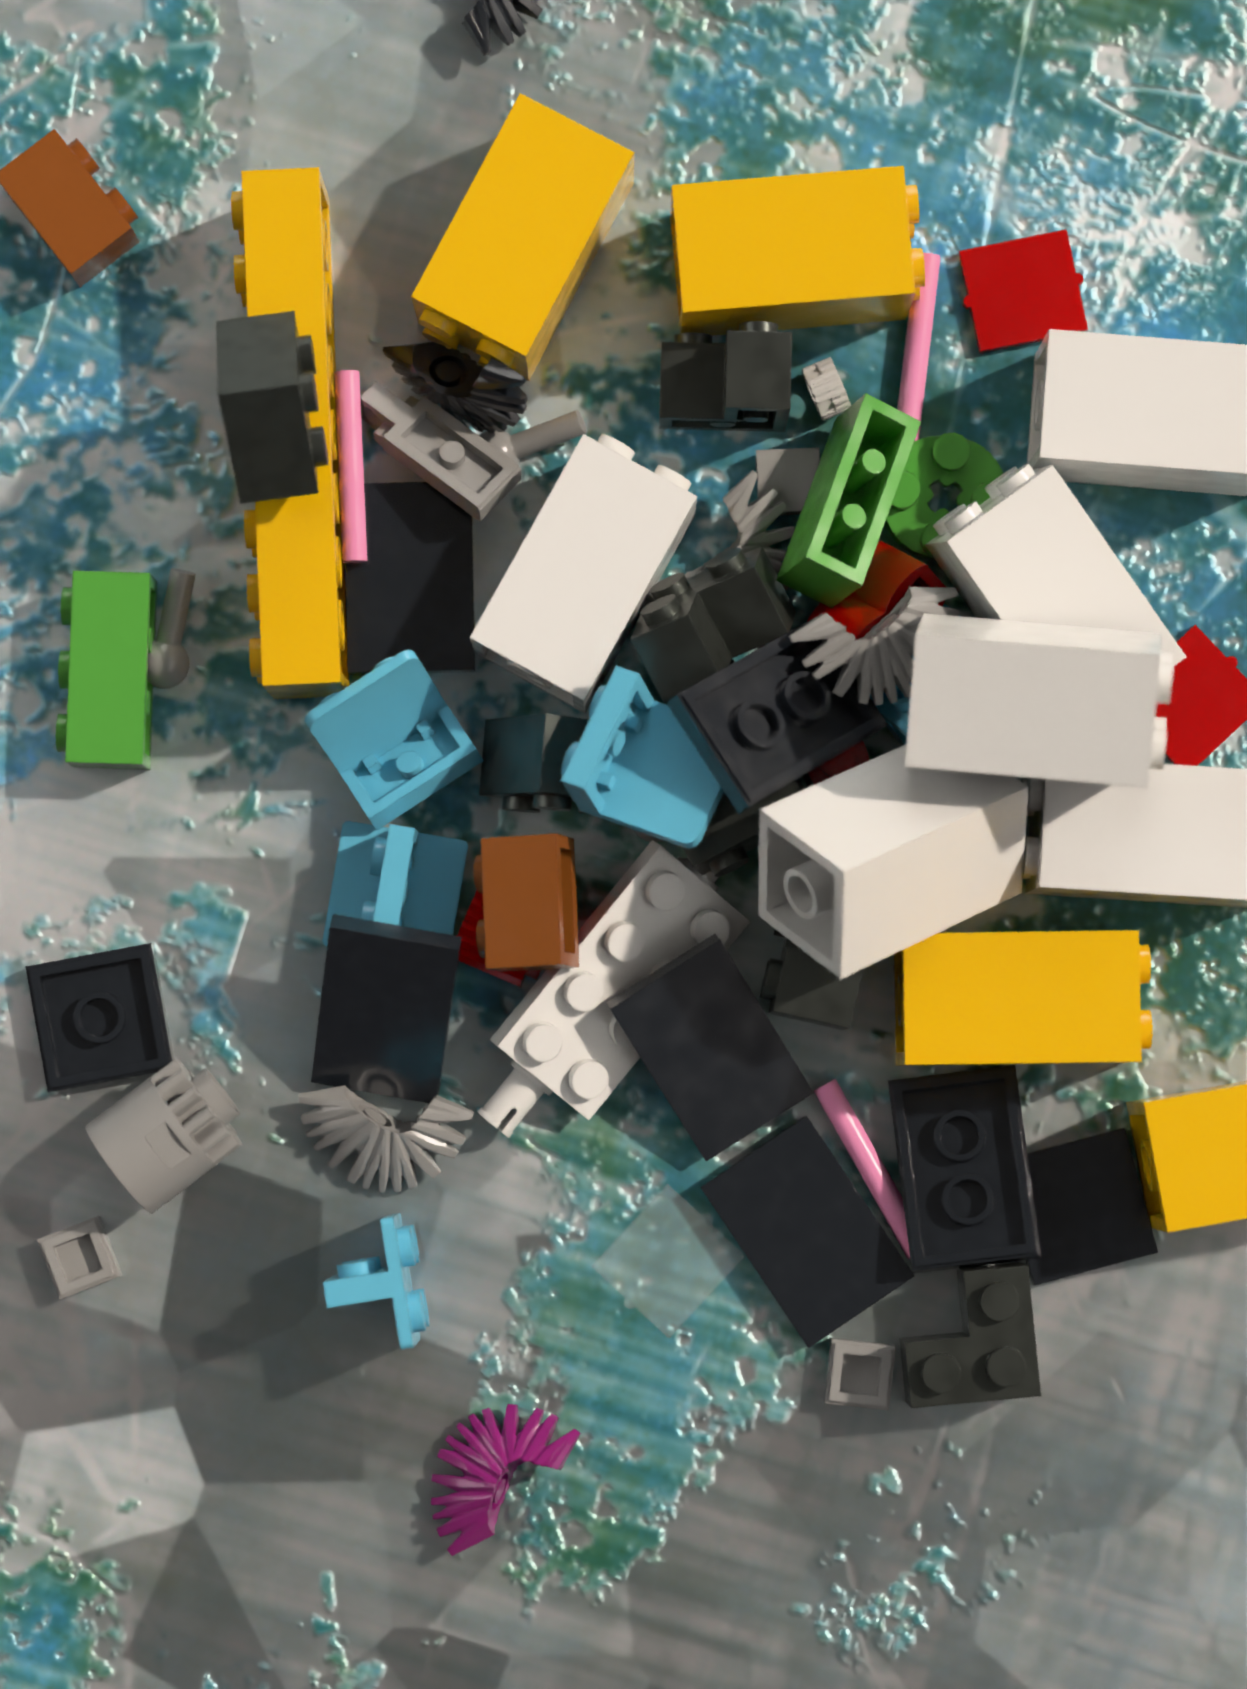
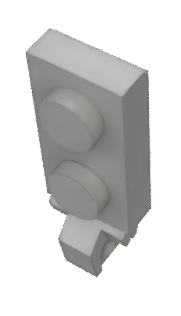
[360,381,521,522]

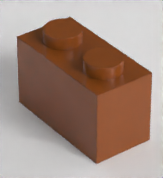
[0,129,140,287]
[473,833,579,972]

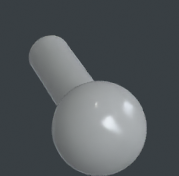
[479,410,587,464]
[147,568,196,689]

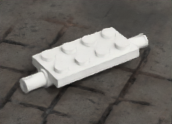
[477,840,750,1138]

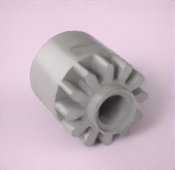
[85,1059,243,1214]

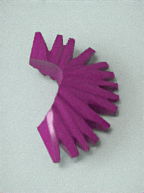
[431,1404,581,1556]

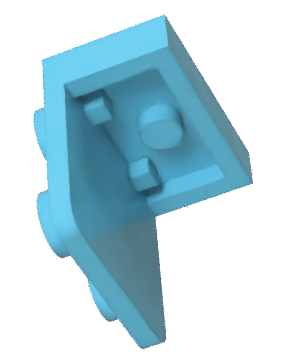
[305,650,484,830]
[561,666,724,848]

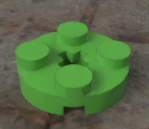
[885,432,1003,561]

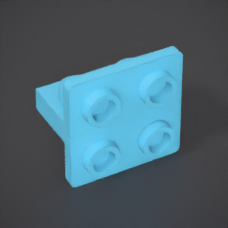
[322,821,468,946]
[323,1213,430,1350]

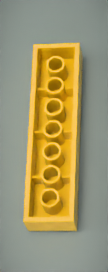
[231,167,350,699]

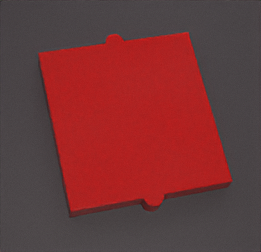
[958,229,1088,354]
[1155,624,1247,766]

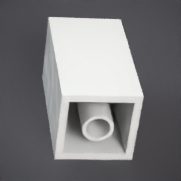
[1027,329,1247,496]
[470,434,697,713]
[925,463,1186,667]
[905,613,1173,788]
[758,744,1028,979]
[1021,764,1247,908]

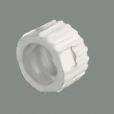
[801,357,851,420]

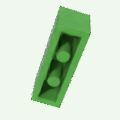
[776,393,921,608]
[55,571,158,770]

